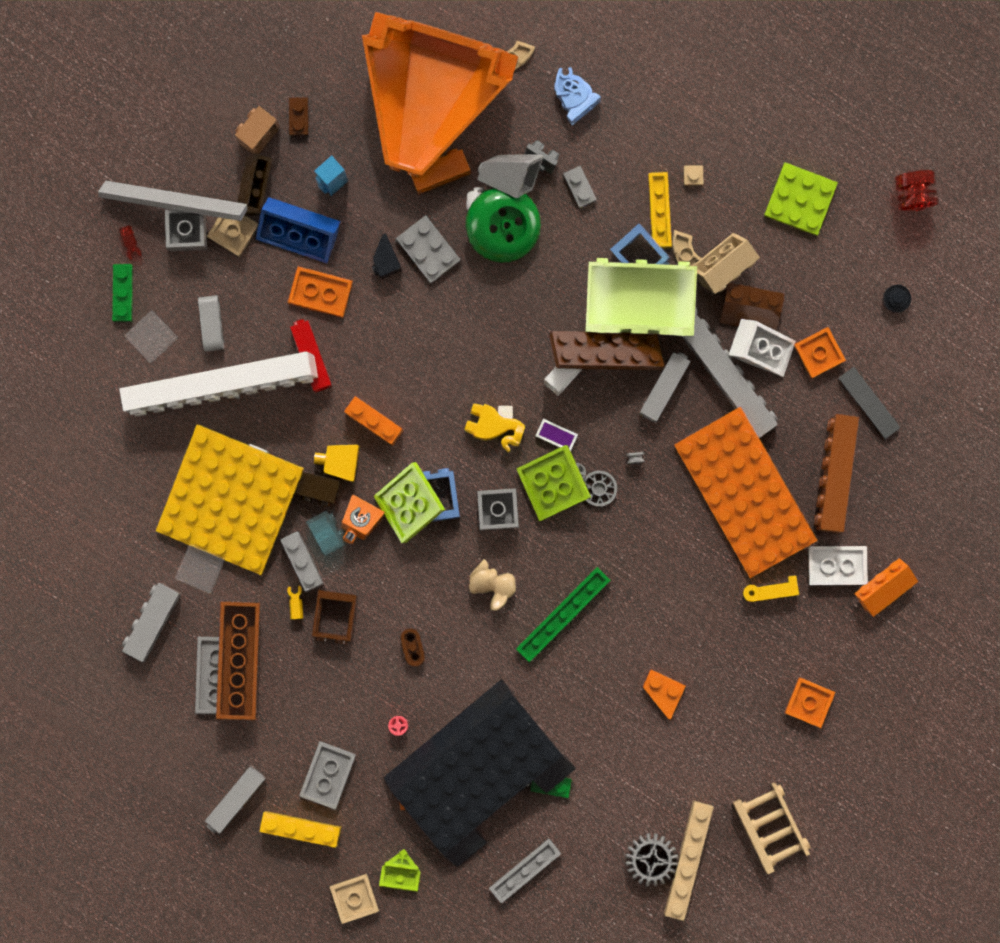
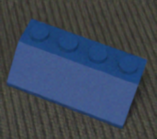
[256,197,341,263]

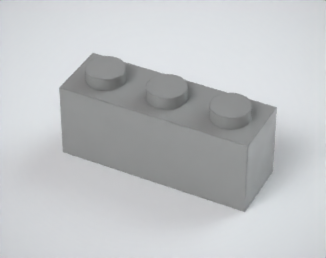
[280,531,324,592]

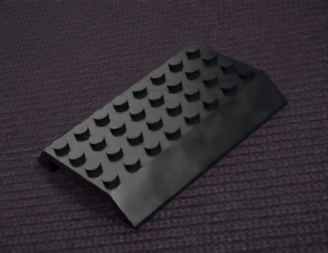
[384,679,576,867]

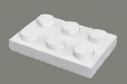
[808,546,868,585]

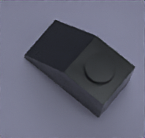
[372,233,402,280]

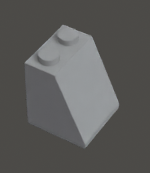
[477,154,544,198]

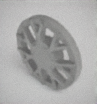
[584,471,617,507]

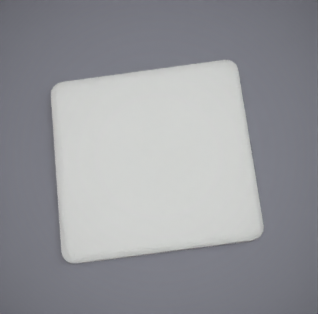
[498,406,513,419]

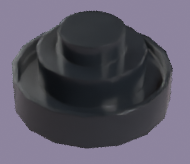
[882,284,912,313]

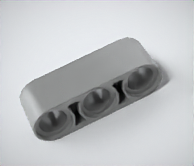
[198,295,224,352]

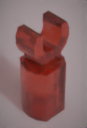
[119,225,142,260]

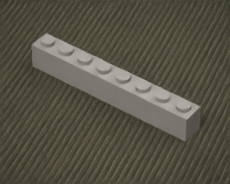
[682,307,778,438]

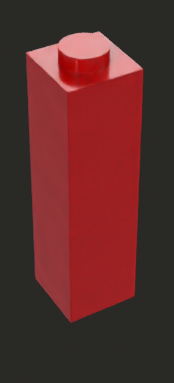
[290,319,333,393]

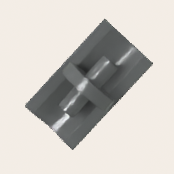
[523,140,559,174]

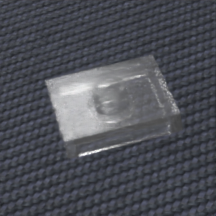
[124,310,179,364]
[175,544,225,594]

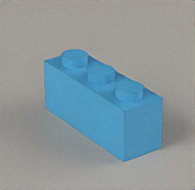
[315,156,348,196]

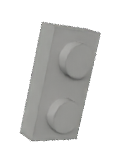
[563,166,597,209]

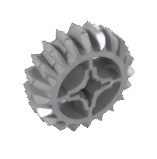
[625,833,678,886]

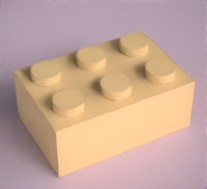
[693,233,760,294]

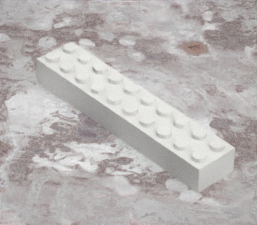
[119,352,318,416]

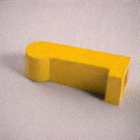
[743,576,799,602]

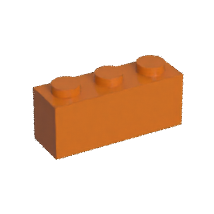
[411,149,471,195]
[344,396,403,446]
[854,558,919,617]

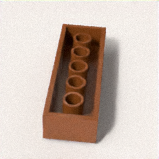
[813,414,859,534]
[216,602,260,720]

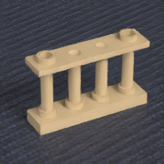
[732,782,811,874]

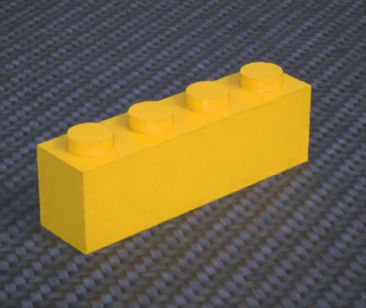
[260,811,341,848]

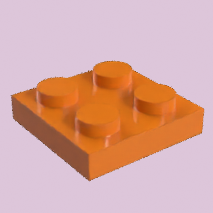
[794,327,846,379]
[784,677,835,728]

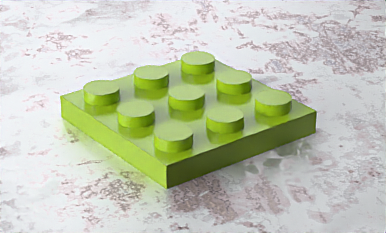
[764,162,838,236]
[517,445,591,521]
[374,462,445,543]

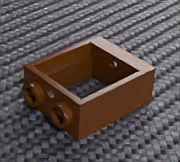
[312,590,358,644]

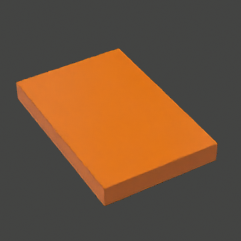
[288,267,353,318]

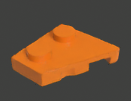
[643,669,686,719]

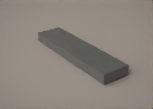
[838,367,901,439]

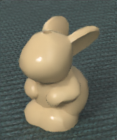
[469,559,516,611]

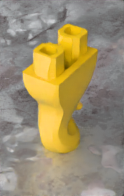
[464,404,525,452]

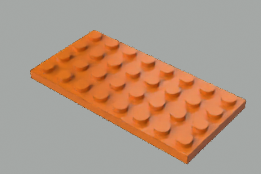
[674,407,818,578]

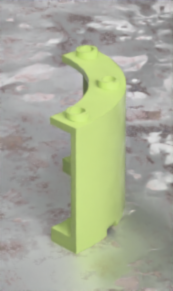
[586,258,697,336]

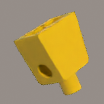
[314,445,360,483]

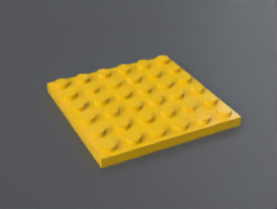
[156,424,304,575]

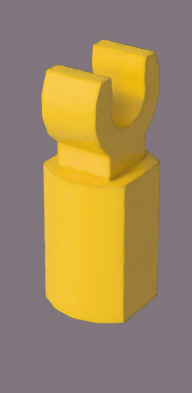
[287,586,303,619]

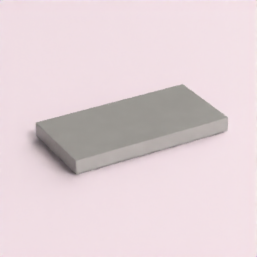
[195,637,219,714]

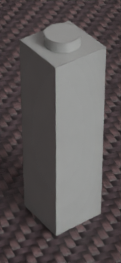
[639,352,690,423]
[205,766,266,833]

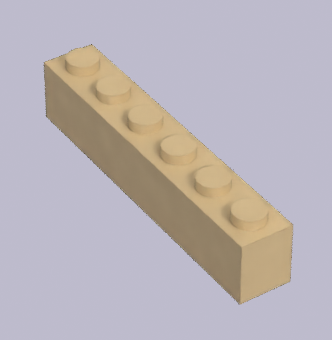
[664,800,713,921]

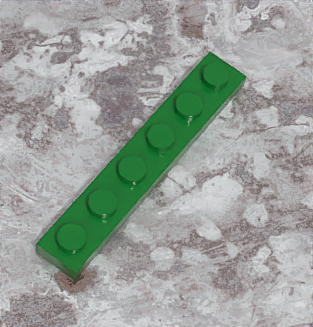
[516,567,611,662]

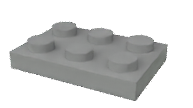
[396,215,461,284]
[299,741,356,810]

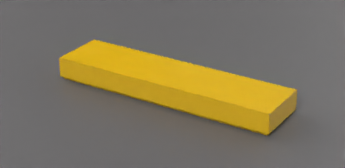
[648,172,672,249]

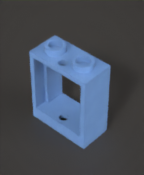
[610,224,671,265]
[423,468,460,522]

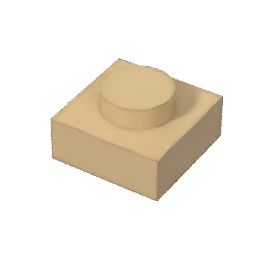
[684,166,703,186]

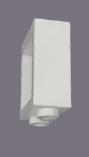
[544,367,582,396]

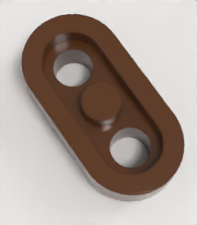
[401,628,425,666]

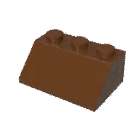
[719,283,785,331]

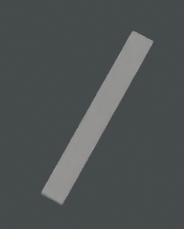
[98,181,248,221]

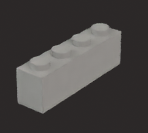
[122,583,181,662]

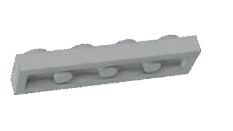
[489,838,561,903]

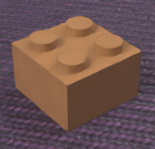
[235,106,280,154]

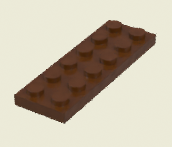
[549,331,664,370]

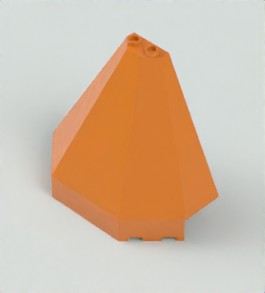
[362,12,519,177]

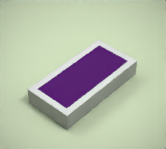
[535,419,578,451]

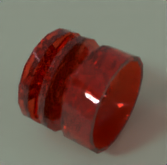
[894,170,939,211]

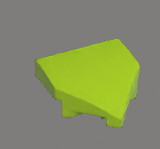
[379,849,420,892]

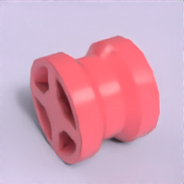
[388,716,408,736]

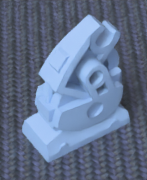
[554,68,601,125]

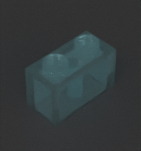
[306,511,346,556]

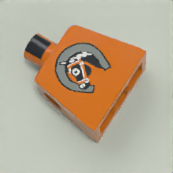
[341,495,385,544]

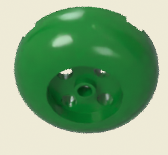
[465,188,541,263]

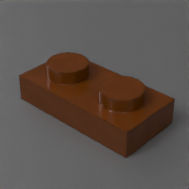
[289,97,309,136]

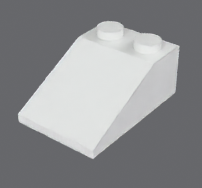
[729,319,796,377]

